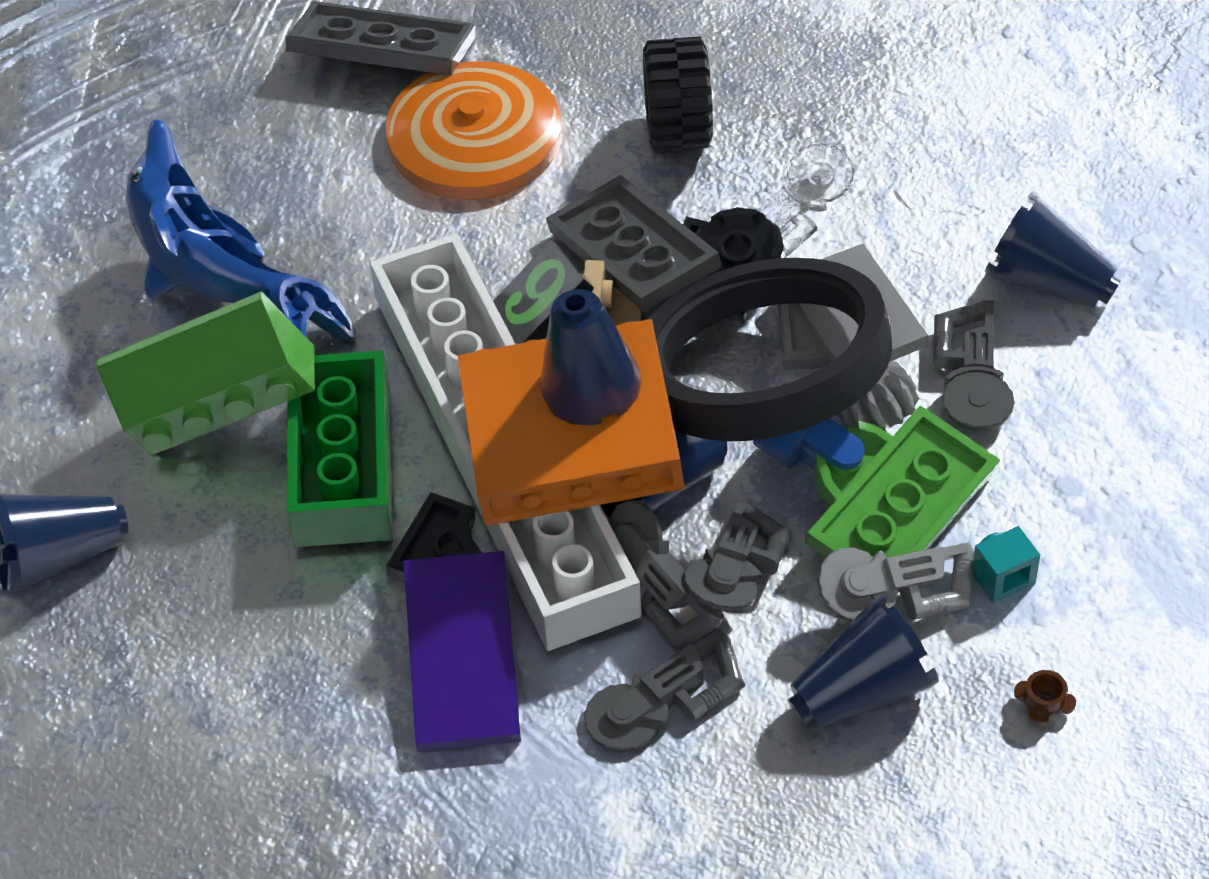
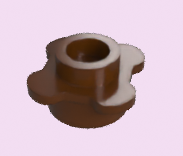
[1014,670,1076,725]

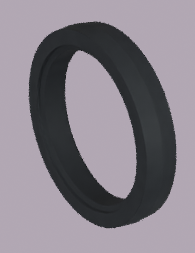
[648,257,892,441]

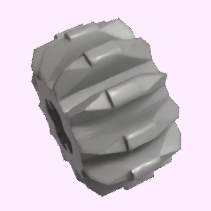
[838,362,919,432]

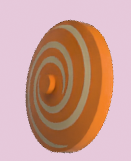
[386,61,562,200]

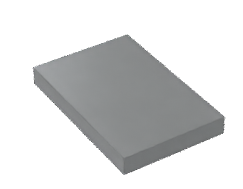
[793,243,928,362]

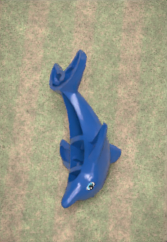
[126,119,356,342]

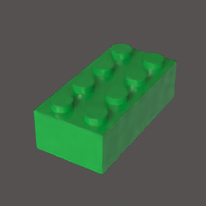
[287,350,393,547]

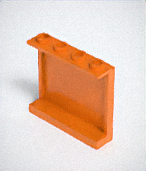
[457,319,685,526]

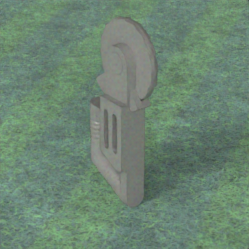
[817,542,974,622]

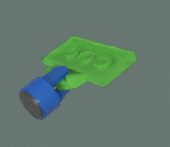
[753,405,1001,558]

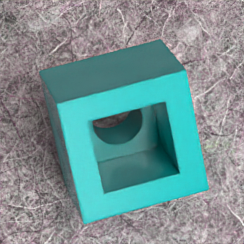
[972,526,1041,603]

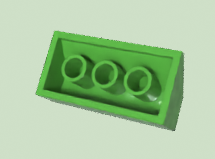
[96,291,315,455]

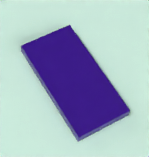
[403,551,521,752]

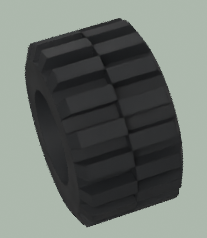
[643,36,713,152]

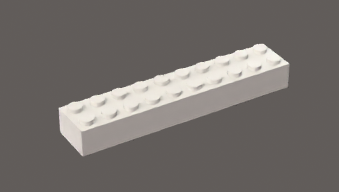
[370,233,641,652]

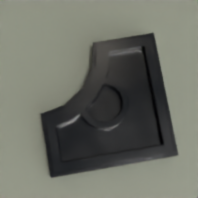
[386,492,484,582]

